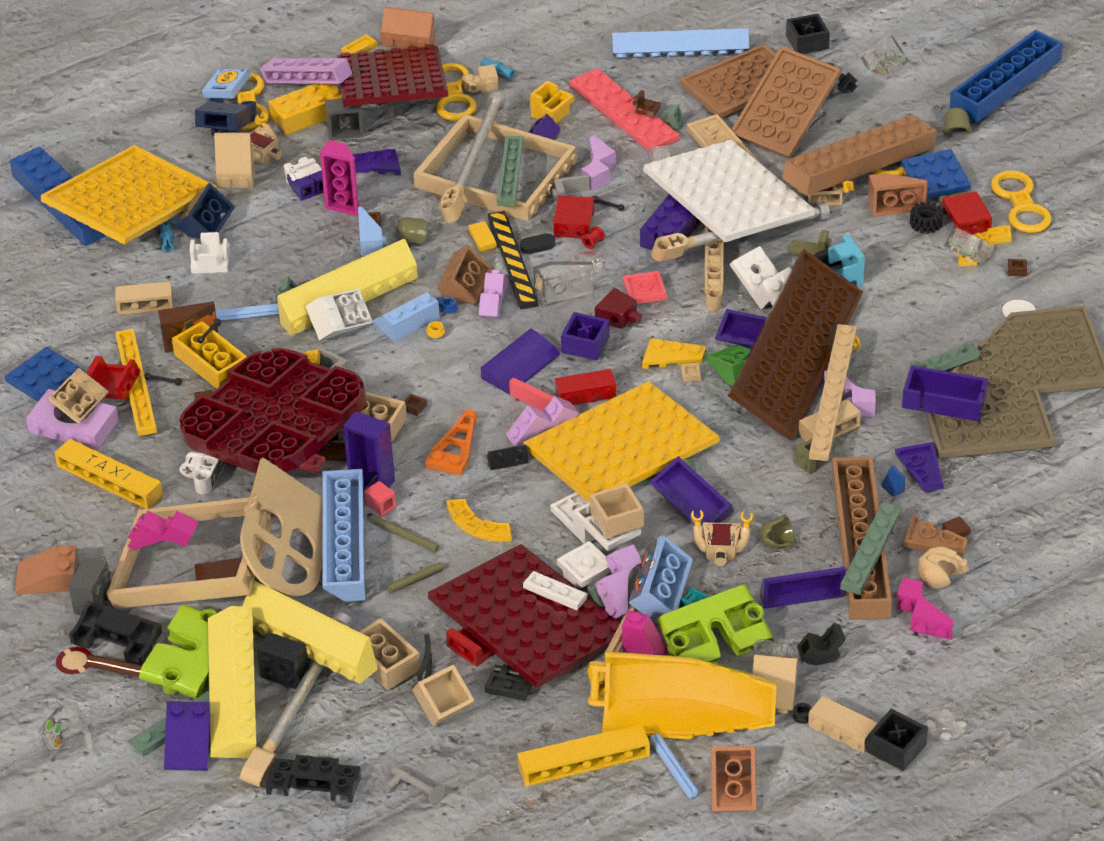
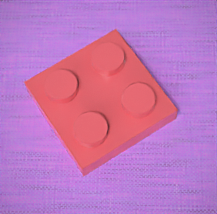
[623,271,667,304]

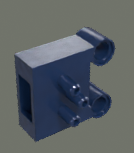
[195,98,257,136]

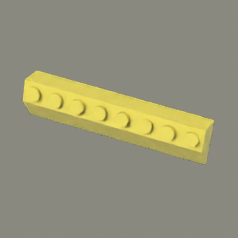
[277,239,418,336]
[242,580,378,684]
[208,606,256,758]

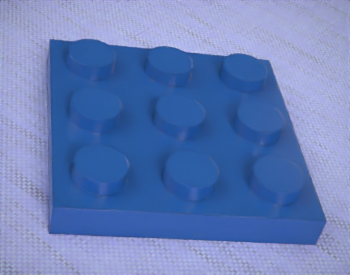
[901,149,971,199]
[5,347,85,402]

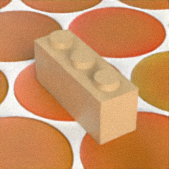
[115,281,173,315]
[799,399,861,442]
[808,696,878,753]

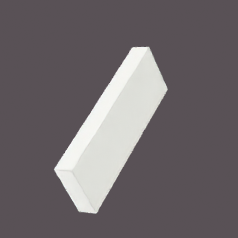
[523,571,587,610]

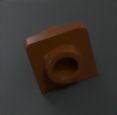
[633,90,661,118]

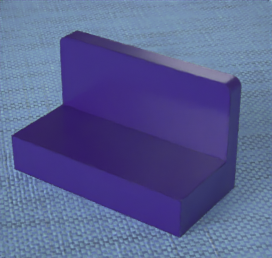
[528,114,560,140]

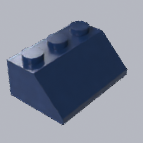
[175,183,235,239]

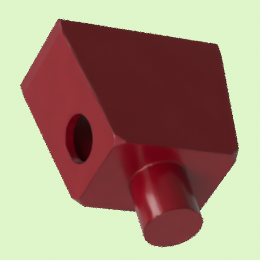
[595,288,642,329]

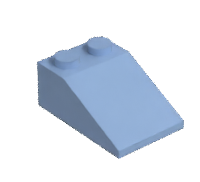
[358,207,386,257]

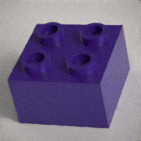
[561,312,610,360]

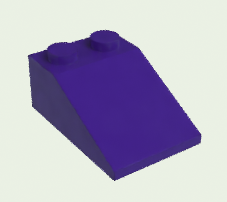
[164,701,210,771]

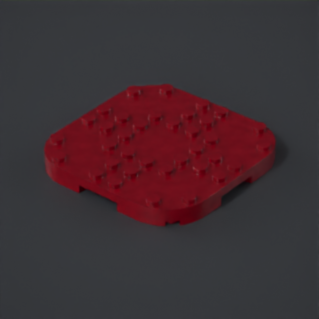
[179,348,367,473]

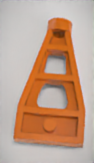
[425,409,478,476]

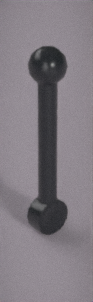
[592,196,625,211]
[197,319,221,344]
[144,373,182,386]

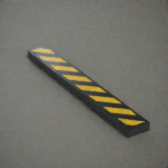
[488,211,539,310]

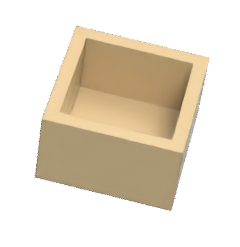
[590,483,644,538]
[412,664,475,727]

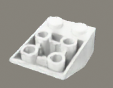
[306,289,373,340]

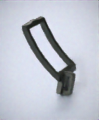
[412,634,432,689]

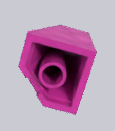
[622,610,669,656]

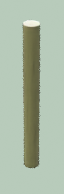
[369,515,439,553]

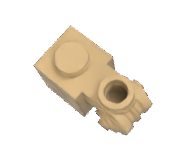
[463,65,498,93]

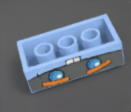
[629,535,693,627]

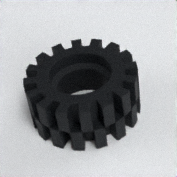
[910,202,943,234]

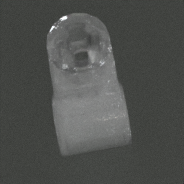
[752,639,794,663]

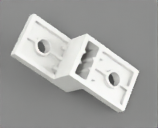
[730,246,791,310]
[550,492,641,551]

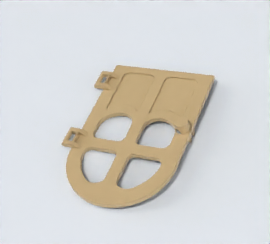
[240,457,323,598]

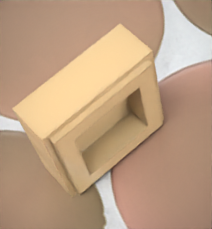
[680,363,701,382]

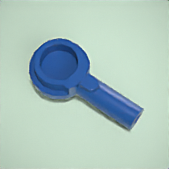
[435,297,459,314]

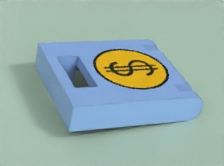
[202,69,251,99]

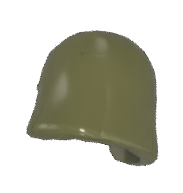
[943,107,972,134]
[396,218,428,244]
[760,515,795,549]

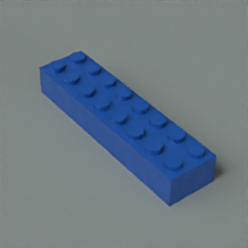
[949,30,1063,122]
[9,146,106,246]

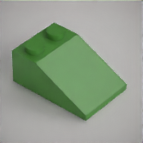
[705,345,751,386]

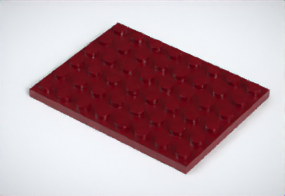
[337,44,448,107]
[428,544,621,688]

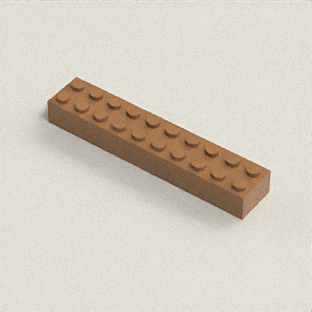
[782,115,937,196]
[832,457,892,620]

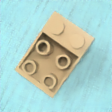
[48,368,109,424]

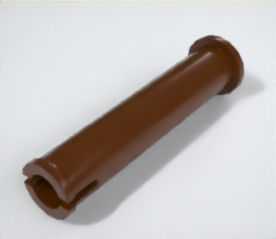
[87,654,143,677]

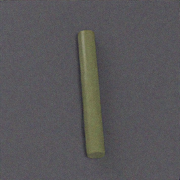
[386,562,444,593]

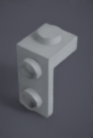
[552,175,590,200]
[317,347,349,370]

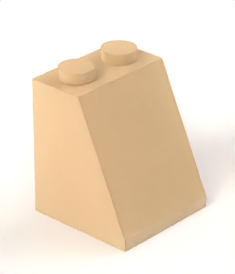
[753,653,799,714]

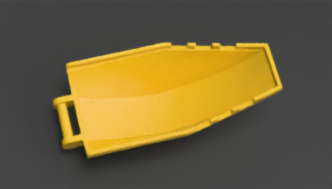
[588,651,777,739]

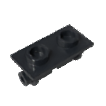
[487,444,529,470]

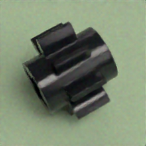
[837,72,858,93]

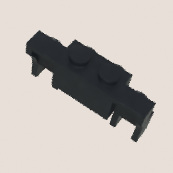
[69,601,162,665]
[265,755,361,803]

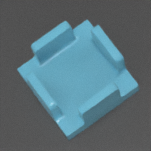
[828,235,865,287]

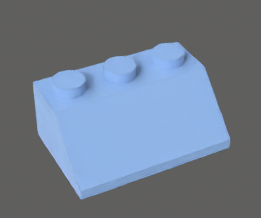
[372,292,440,342]

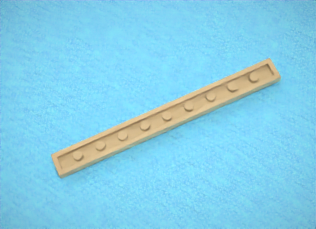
[809,324,857,461]

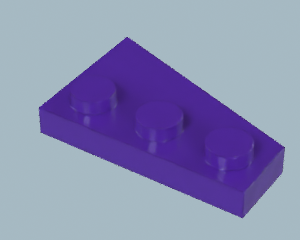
[352,149,401,175]
[895,442,943,492]

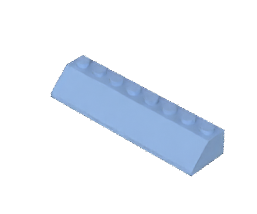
[612,28,749,58]
[323,469,366,602]

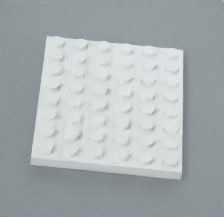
[643,140,815,242]

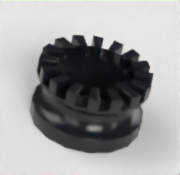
[793,703,812,724]

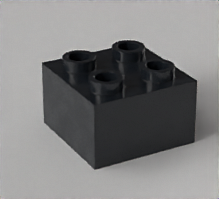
[786,13,830,54]
[257,632,309,690]
[867,708,928,771]

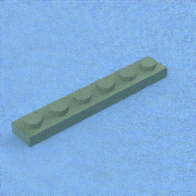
[497,136,523,207]
[840,502,902,595]
[130,691,210,757]

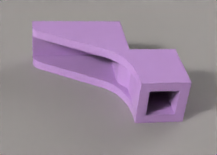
[582,135,616,191]
[479,270,509,318]
[824,363,876,417]
[506,396,579,446]
[595,544,642,619]

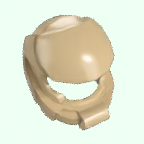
[918,547,969,589]

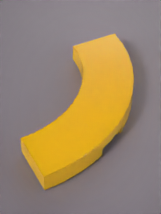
[958,225,1012,266]
[446,499,512,542]

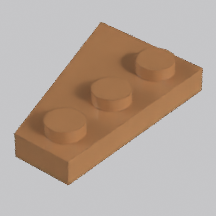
[903,514,968,559]

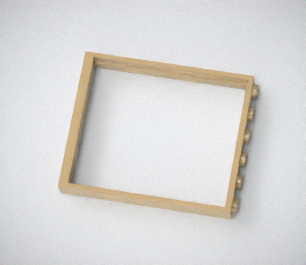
[414,114,578,221]
[107,497,275,609]

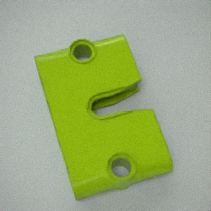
[656,584,774,664]
[139,604,217,699]

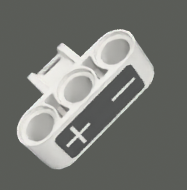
[180,452,226,495]

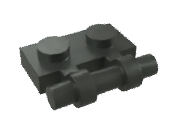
[485,664,532,701]

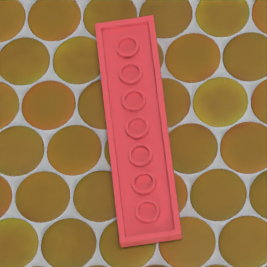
[570,68,680,153]

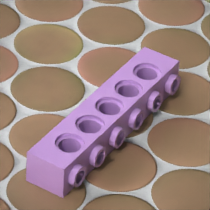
[260,58,353,84]

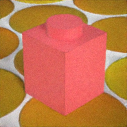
[364,481,396,517]

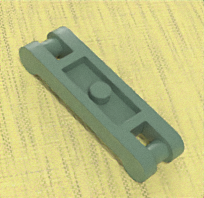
[910,341,980,371]

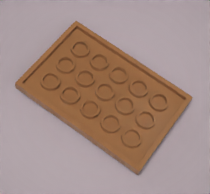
[680,44,776,118]
[731,46,842,159]

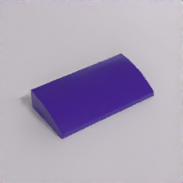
[715,309,767,348]
[480,328,560,395]
[649,456,734,526]
[760,567,846,609]

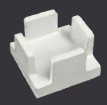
[190,232,230,273]
[557,541,611,592]

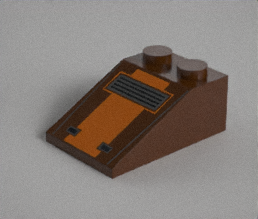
[158,301,218,353]

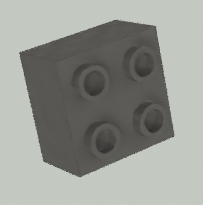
[325,98,364,140]
[68,557,111,615]

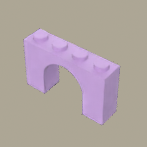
[26,389,119,451]

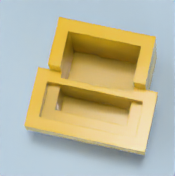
[530,81,574,123]

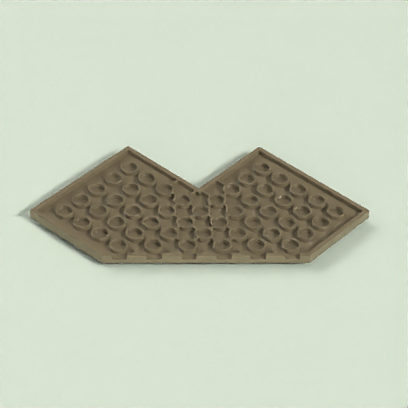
[925,305,1104,458]

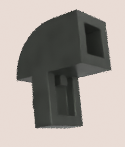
[797,623,846,665]

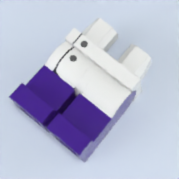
[284,156,324,201]

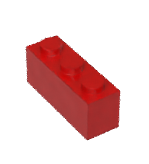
[555,369,616,405]

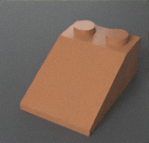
[868,173,927,217]
[15,545,79,594]
[711,746,757,812]

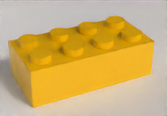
[268,84,342,135]
[172,321,247,389]

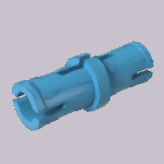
[481,57,515,80]
[160,221,174,252]

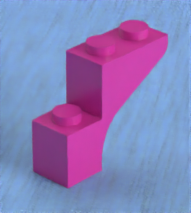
[127,511,198,550]
[896,577,953,640]

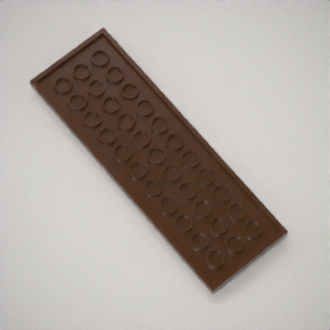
[728,249,863,441]

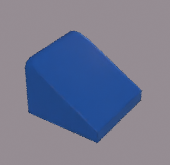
[881,466,905,496]

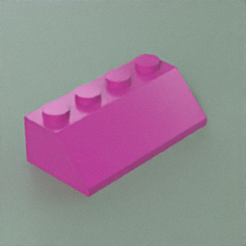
[320,140,359,216]

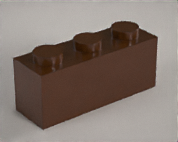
[194,558,257,581]

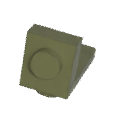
[789,230,832,255]
[795,439,816,475]

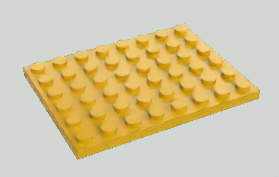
[41,145,217,245]
[523,381,719,503]

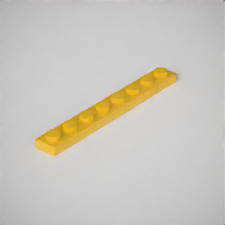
[115,329,157,436]

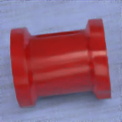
[581,226,605,249]

